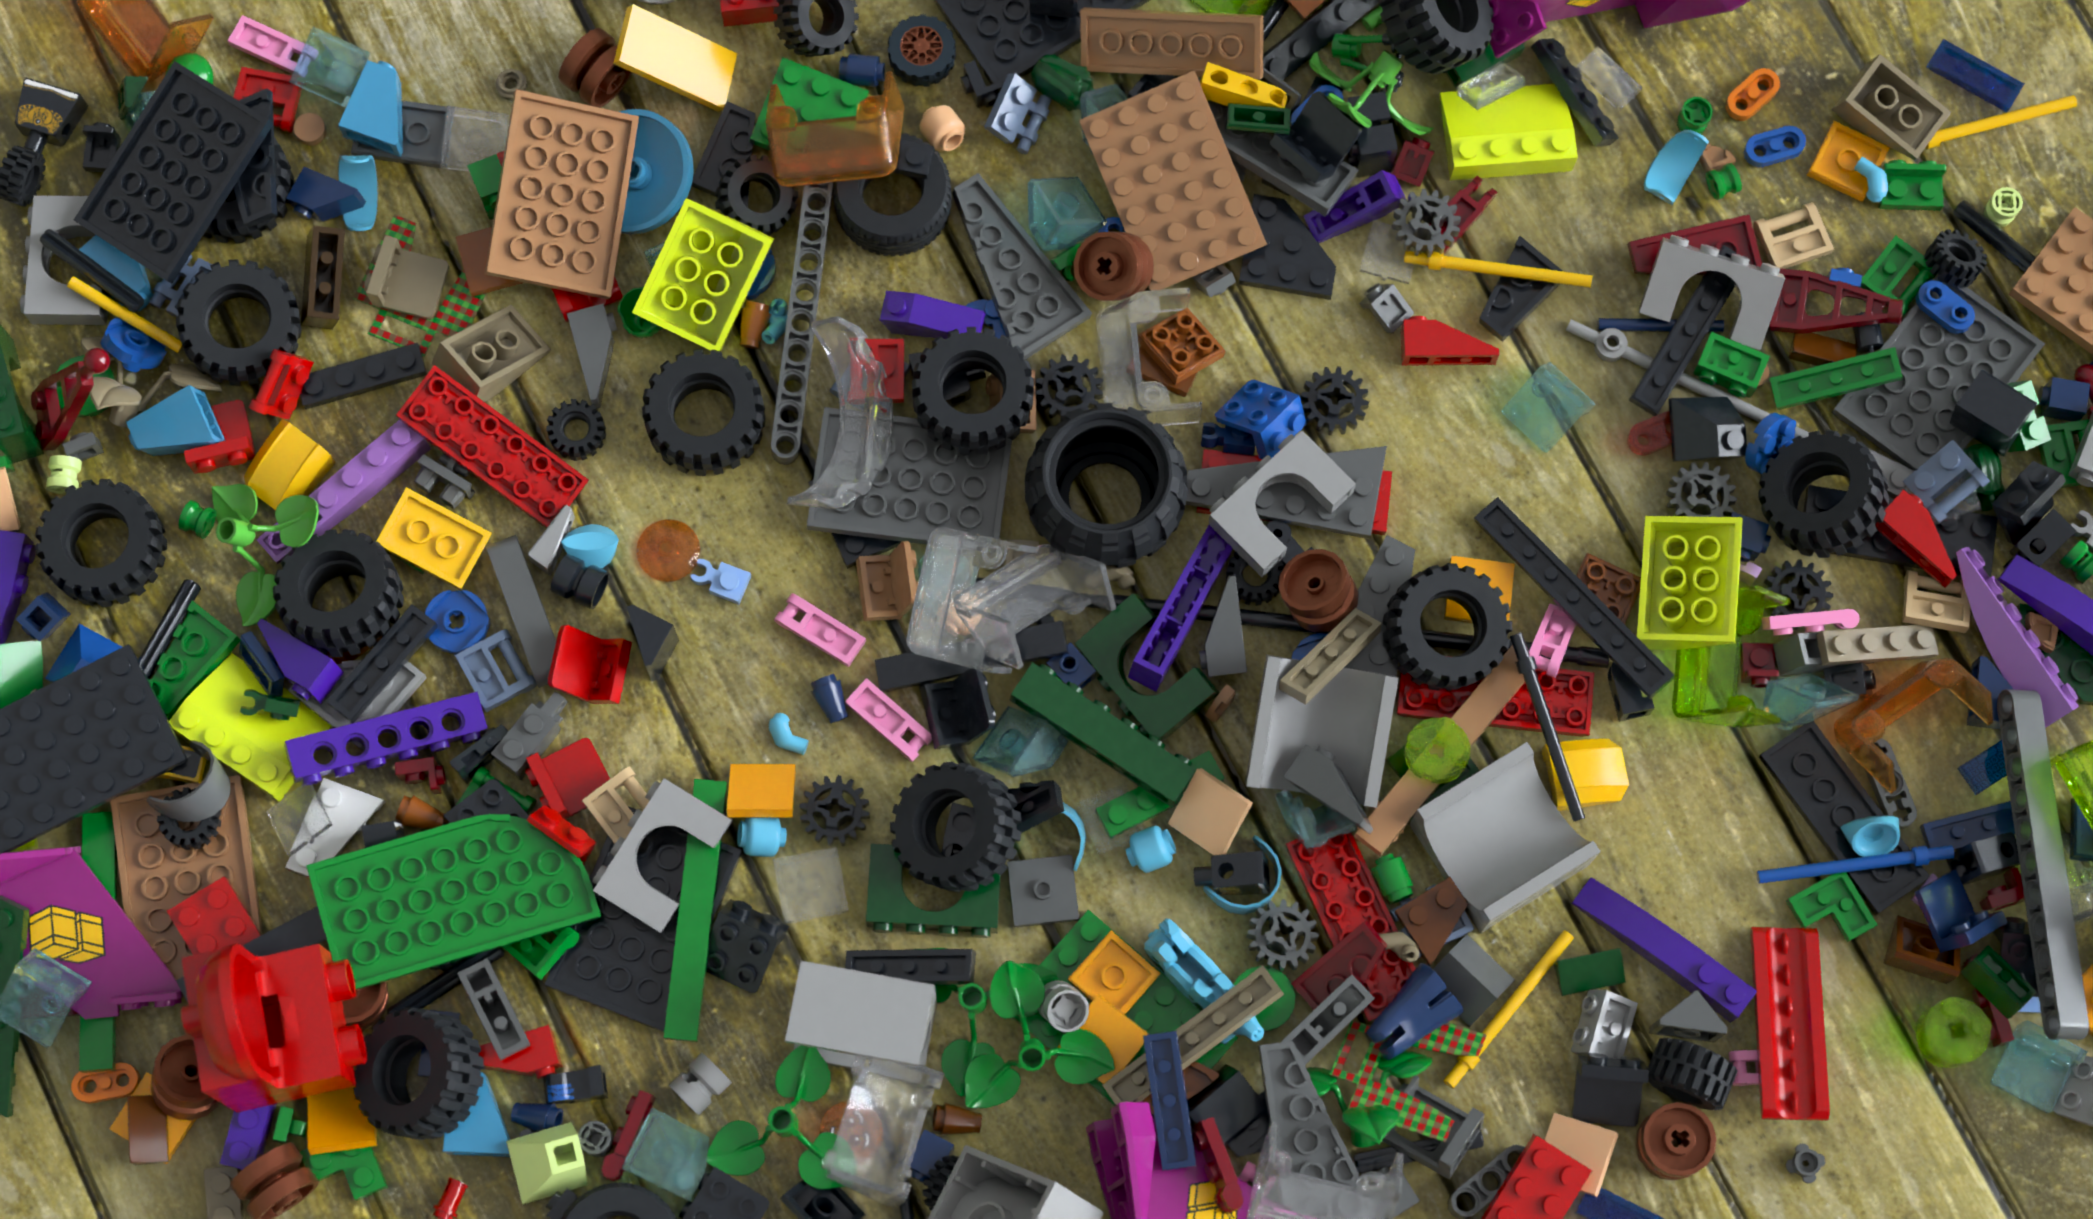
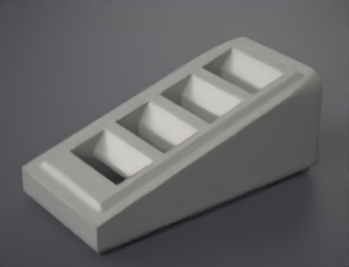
[528,505,575,576]

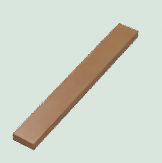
[1354,645,1525,856]

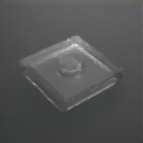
[440,106,509,171]
[773,847,849,924]

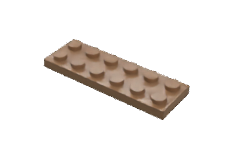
[1080,8,1263,79]

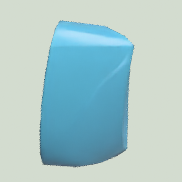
[561,524,619,568]
[1840,815,1900,857]

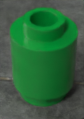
[1371,853,1414,904]

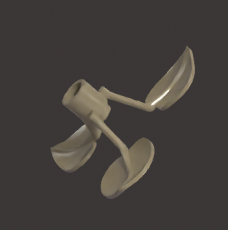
[81,336,222,428]

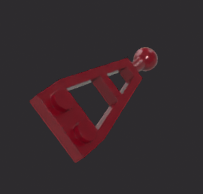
[31,348,110,451]

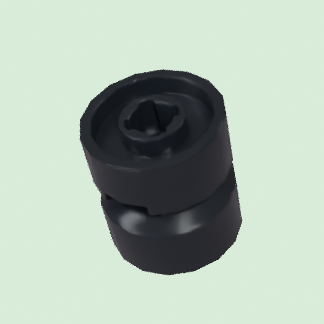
[550,554,610,610]

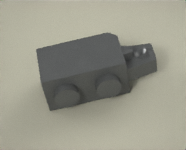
[491,691,568,780]

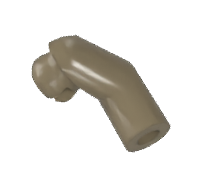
[1086,565,1135,590]
[1379,932,1419,963]

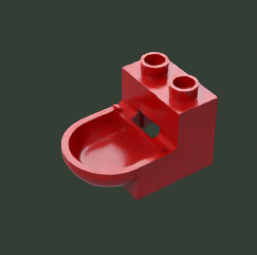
[181,943,367,1112]

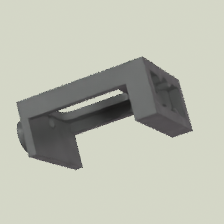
[1382,1075,1484,1179]

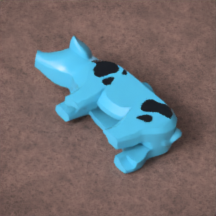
[1144,919,1264,1044]

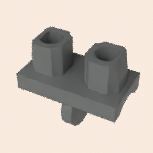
[414,454,475,509]

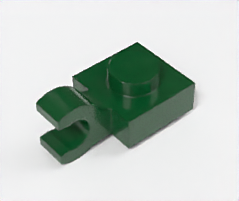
[240,689,301,721]

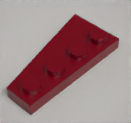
[1627,214,1762,275]

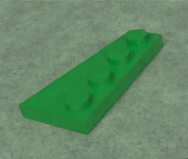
[148,600,240,720]

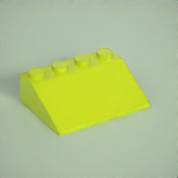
[1439,84,1578,181]
[632,198,774,351]
[1637,516,1743,650]
[169,653,333,803]

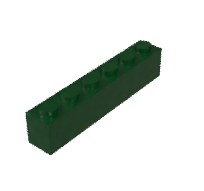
[1009,662,1196,808]

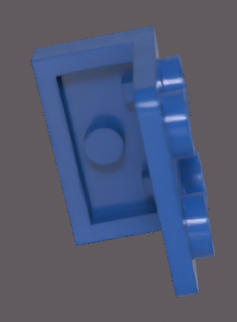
[1215,380,1307,459]

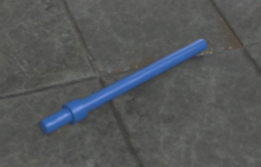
[1757,845,1954,884]

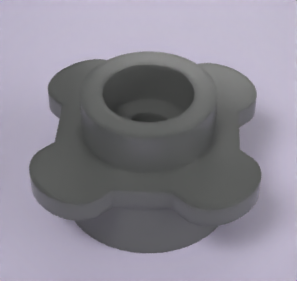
[1786,1144,1825,1183]

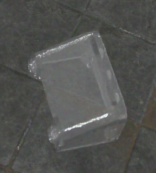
[822,1056,944,1208]

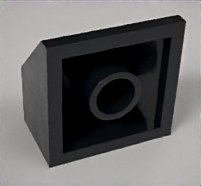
[1668,397,1747,462]

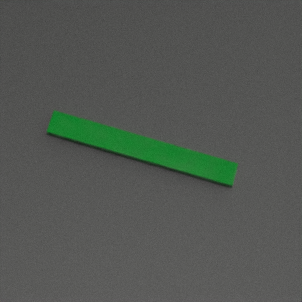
[664,779,728,1042]
[79,812,117,1073]

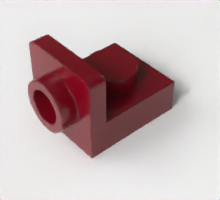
[1392,137,1435,187]
[1740,643,1779,688]
[394,757,446,795]
[1979,867,2025,913]

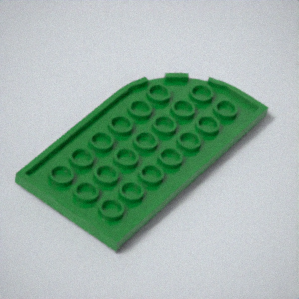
[306,814,601,990]

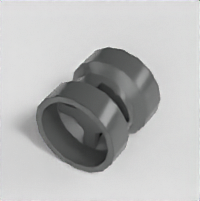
[578,1121,614,1157]

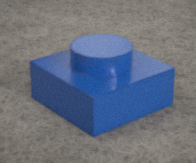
[1826,267,1863,287]

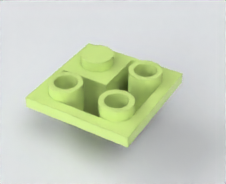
[506,1122,587,1204]

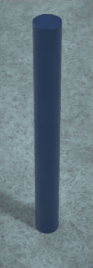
[1597,318,1724,332]

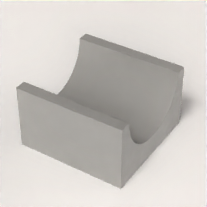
[1245,654,1399,808]
[1409,742,1601,934]
[785,961,937,1082]
[928,1145,1104,1219]

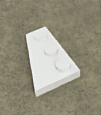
[285,778,386,878]

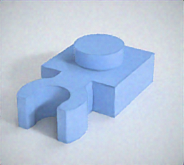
[690,559,751,605]

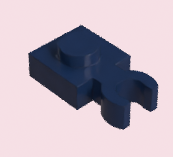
[1201,422,1255,456]

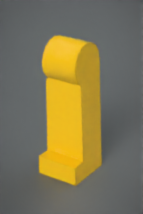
[1199,62,1287,108]

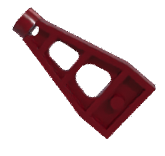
[1770,269,1903,334]

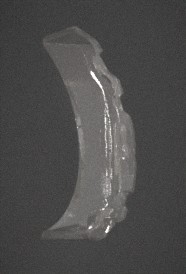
[787,316,893,509]

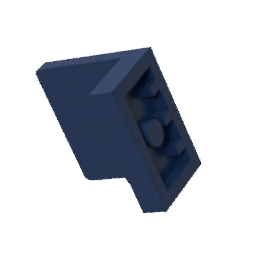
[1915,870,2007,953]

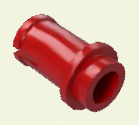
[433,1178,468,1219]

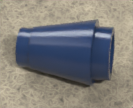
[811,674,849,724]
[511,1103,563,1132]

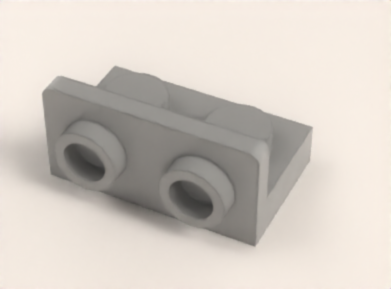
[1571,990,1638,1059]

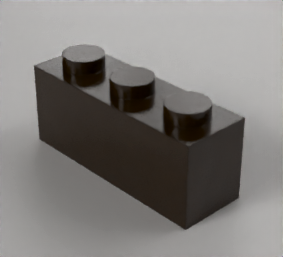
[301,225,345,330]

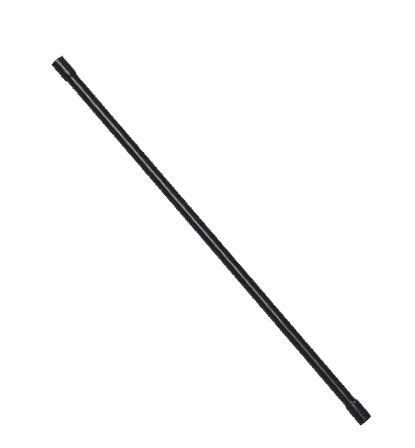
[972,577,1610,668]

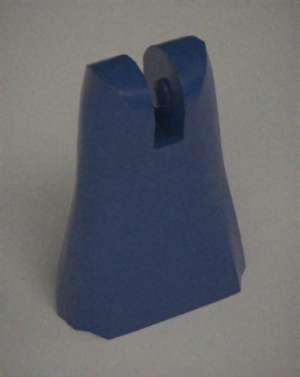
[1366,963,1463,1061]

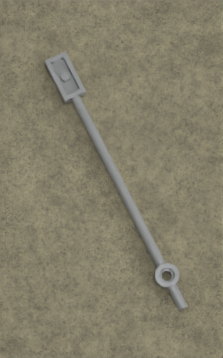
[1566,319,1914,499]

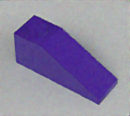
[1304,170,1407,243]
[880,290,986,339]
[257,618,344,704]

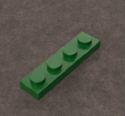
[1770,347,1903,410]
[1095,751,1225,839]

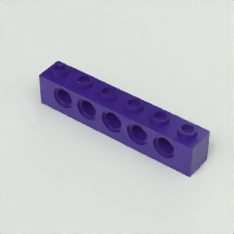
[284,692,488,786]

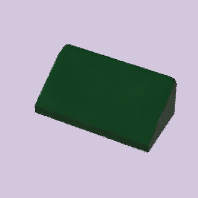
[118,76,149,120]
[1226,103,1291,134]
[1961,945,2037,1019]
[1554,948,1626,996]

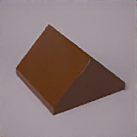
[1883,915,1960,984]

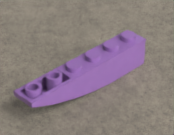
[256,420,432,564]
[1956,547,2079,728]

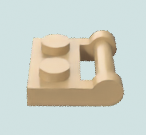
[1753,202,1834,269]
[1902,570,1970,633]
[582,766,650,844]

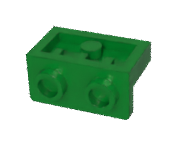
[1879,160,1946,211]
[1693,331,1770,398]

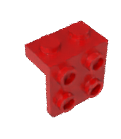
[184,400,256,474]
[548,625,633,704]
[525,738,610,819]

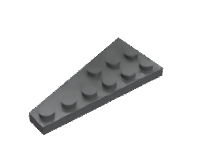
[952,173,1092,360]
[1186,446,1387,539]
[1345,535,1415,676]

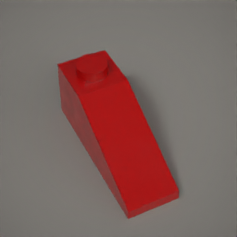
[1400,316,1499,366]
[1875,490,1957,588]
[478,1025,563,1079]

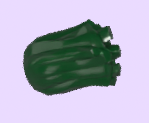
[1031,54,1094,112]
[1960,444,2005,512]

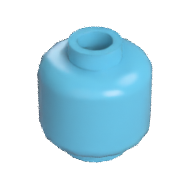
[737,817,787,857]
[1126,825,1176,873]

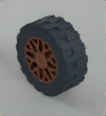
[888,14,956,87]

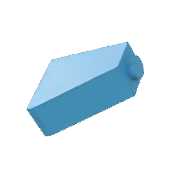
[338,60,403,157]
[79,235,153,312]
[126,385,226,456]
[443,1072,511,1157]

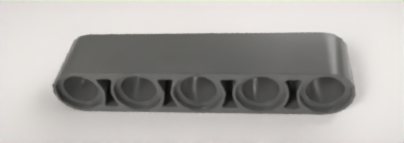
[486,535,556,688]

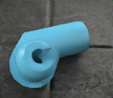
[1854,157,1888,202]
[762,298,788,344]
[769,713,809,755]

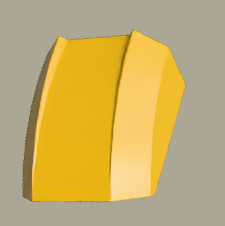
[244,419,336,510]
[1541,739,1629,811]

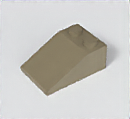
[1832,54,1951,160]
[431,305,551,402]

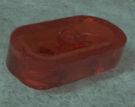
[1627,411,1671,456]

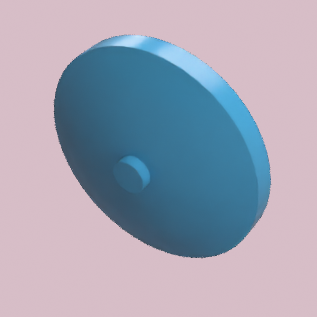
[619,109,694,234]

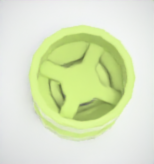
[1984,187,2023,227]
[45,455,82,495]

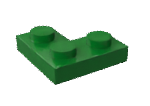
[1786,872,1878,942]
[300,1147,388,1201]

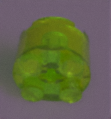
[1915,997,1991,1068]

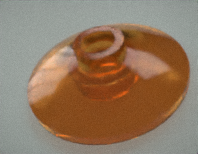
[636,519,700,582]

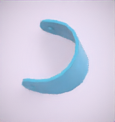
[1644,130,1709,205]
[338,156,378,231]
[1062,802,1087,871]
[1203,835,1282,915]

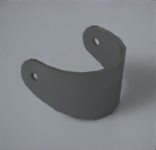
[146,740,230,822]

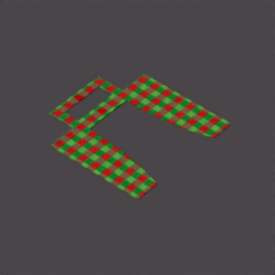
[353,215,486,357]
[1329,1020,1487,1142]

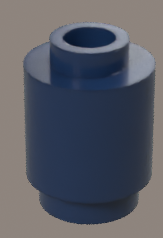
[839,54,885,87]

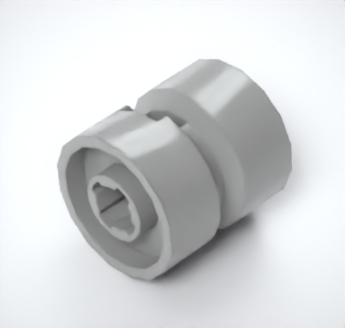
[1038,981,1089,1032]
[669,1052,732,1116]

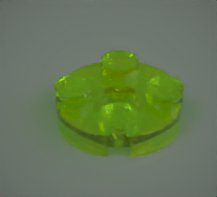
[1404,717,1471,784]

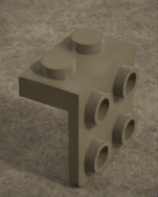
[364,235,449,319]

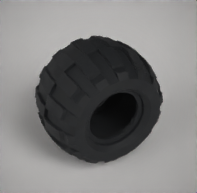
[1025,403,1188,569]

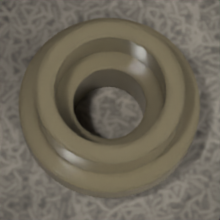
[496,69,527,100]

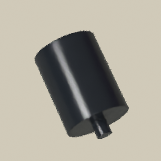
[1853,312,1884,353]

